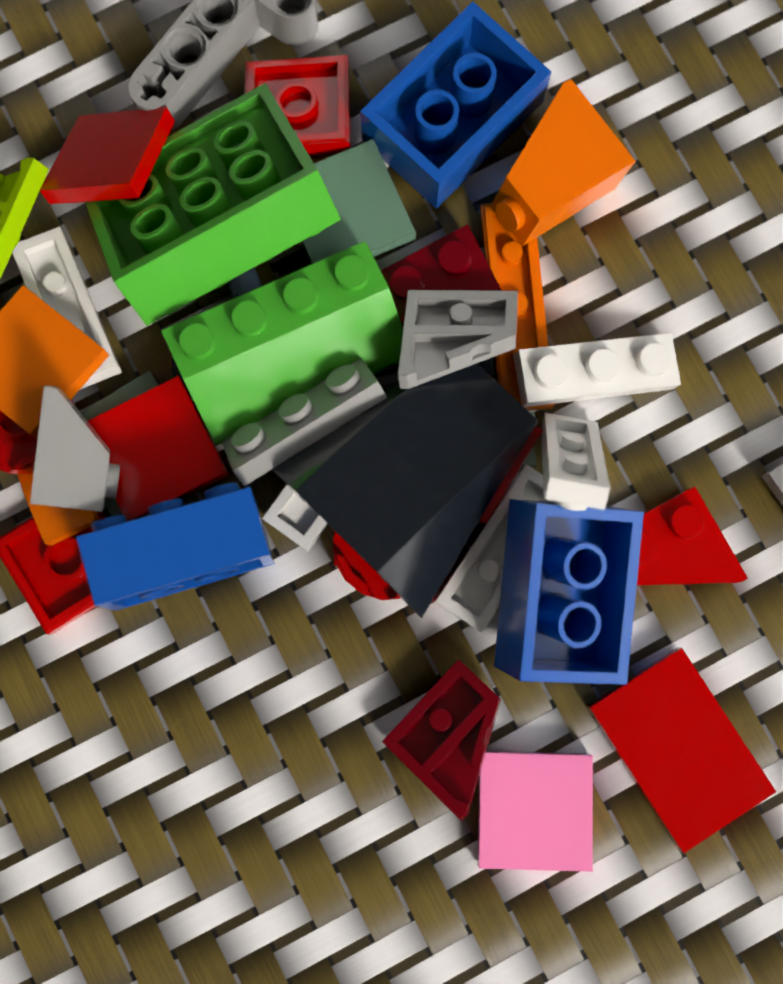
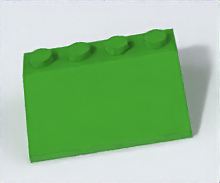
[85,83,341,326]

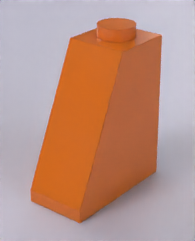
[491,79,636,246]

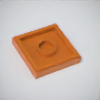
[0,285,109,439]

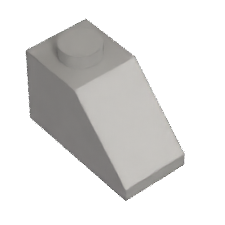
[30,385,120,512]

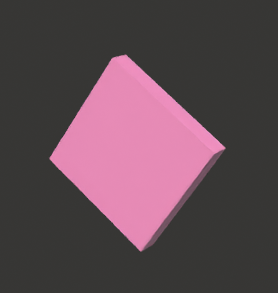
[477,751,593,872]

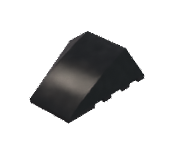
[271,363,538,619]

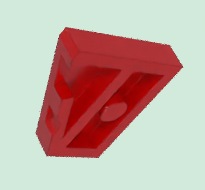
[637,486,748,586]

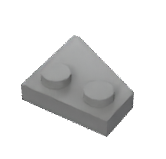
[398,290,518,389]

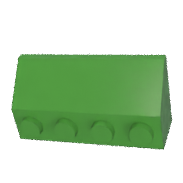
[161,241,403,446]

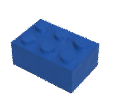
[360,1,552,209]
[76,483,275,611]
[494,499,644,685]

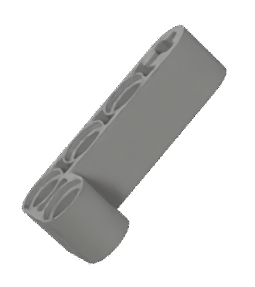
[128,0,318,131]

